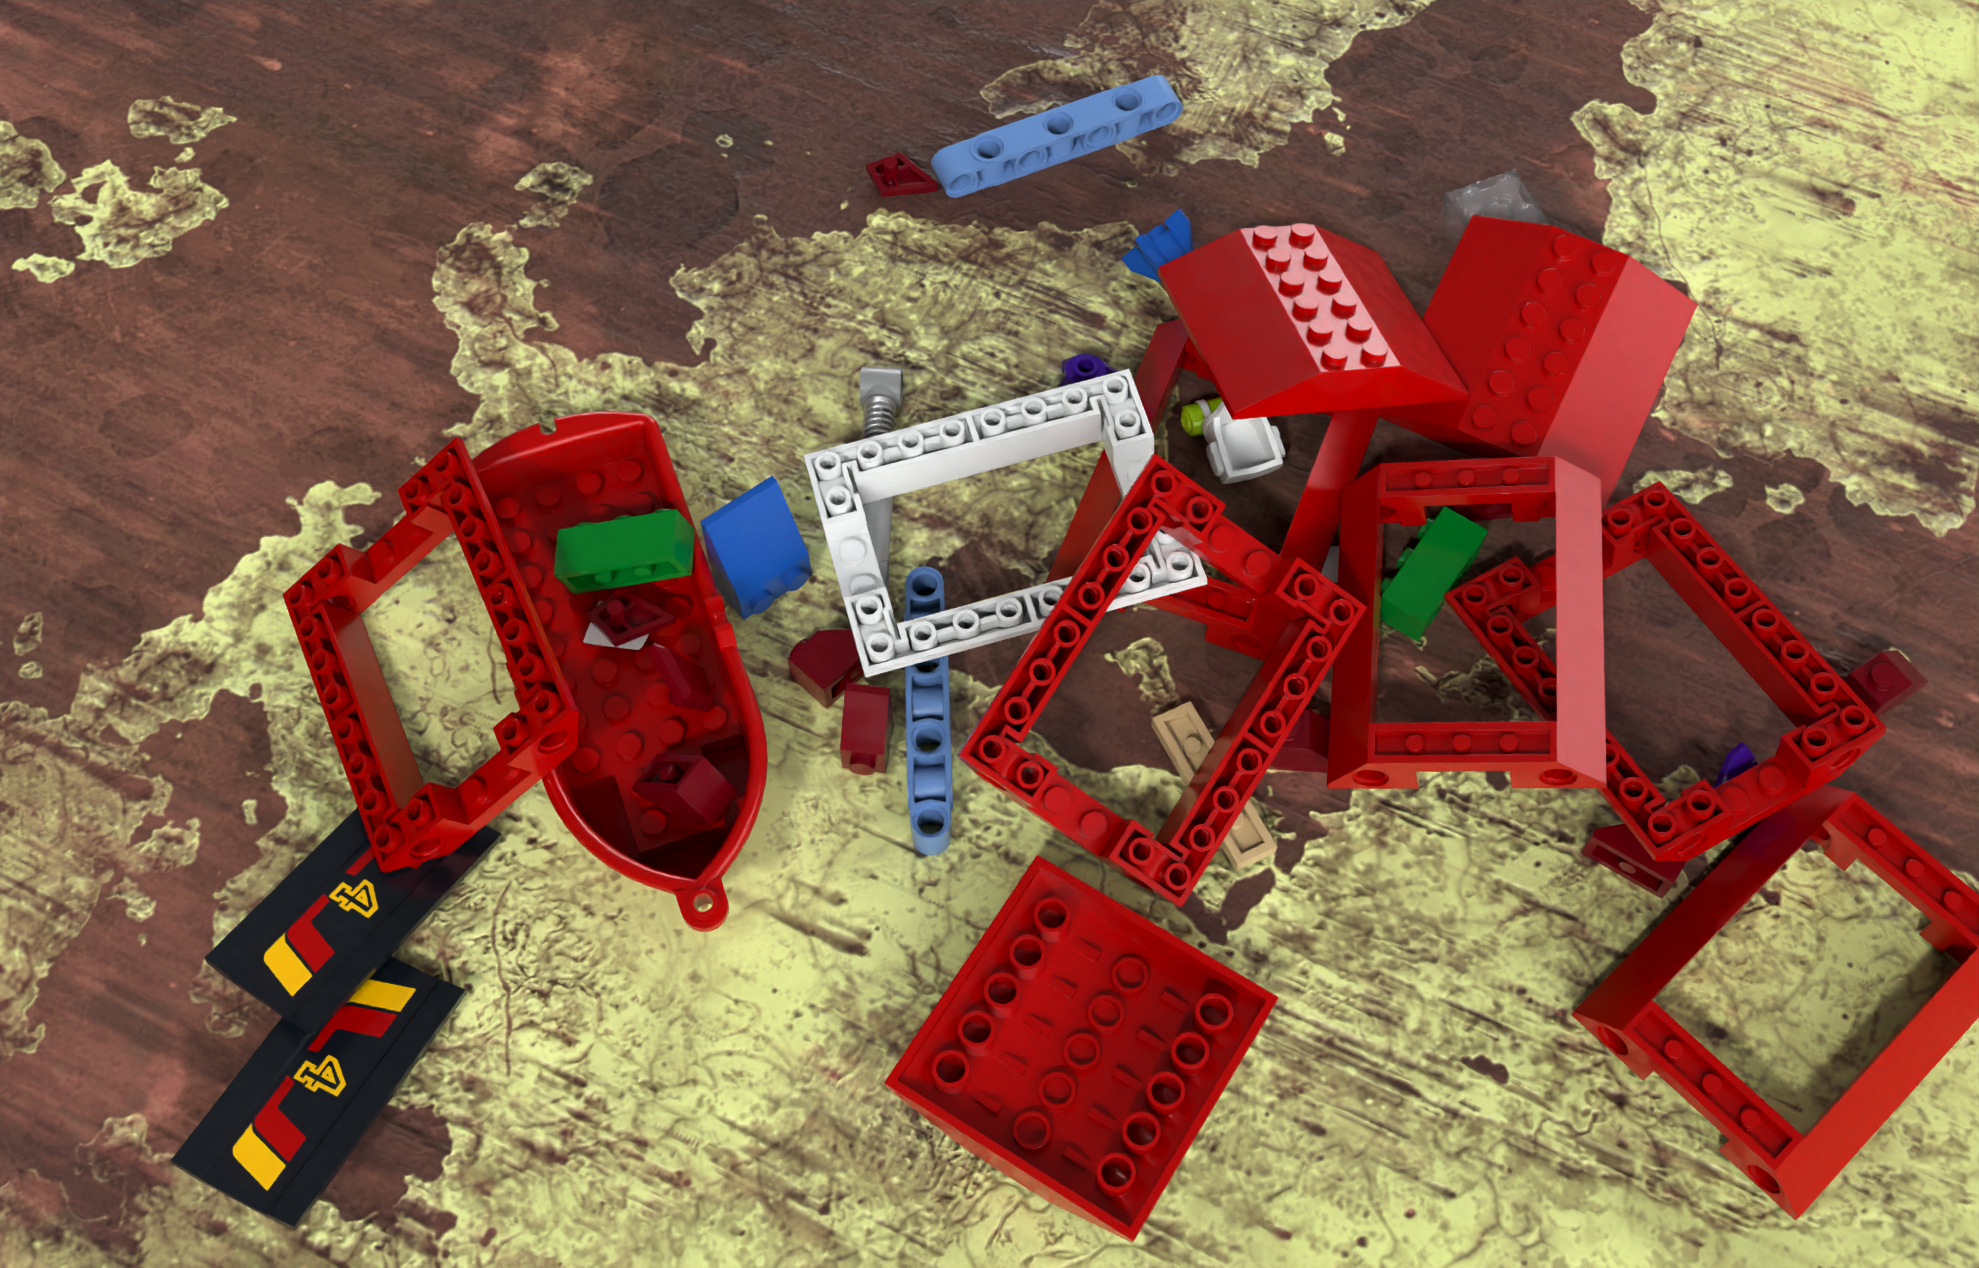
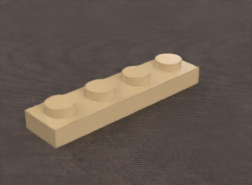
[1151,701,1277,871]

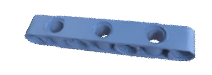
[931,75,1183,198]
[904,566,953,856]

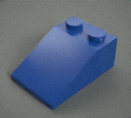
[700,476,812,620]

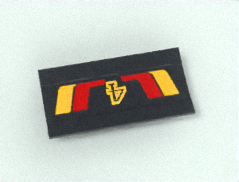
[205,807,502,1036]
[171,956,467,1231]

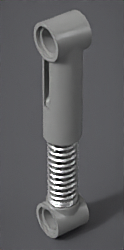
[860,367,903,592]

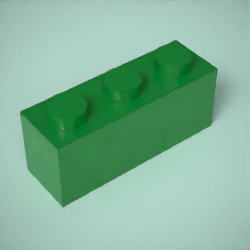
[1380,506,1489,642]
[554,509,695,595]

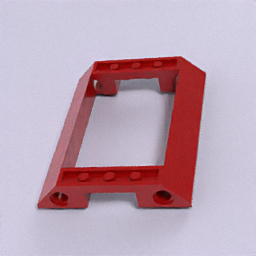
[1045,318,1382,661]
[282,437,579,872]
[957,453,1367,908]
[1327,456,1607,789]
[1444,481,1887,861]
[1571,785,1979,1220]

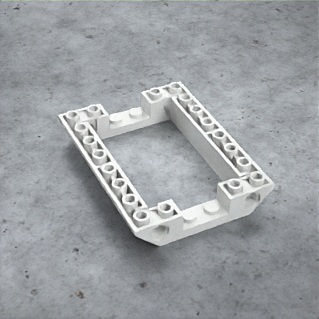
[804,369,1207,678]

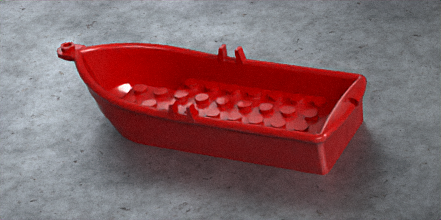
[472,411,768,932]

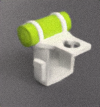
[1181,397,1285,484]

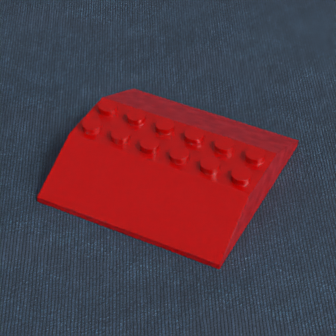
[1379,215,1698,511]
[1157,223,1469,420]
[884,855,1279,1243]

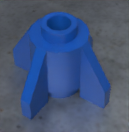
[1121,209,1193,283]

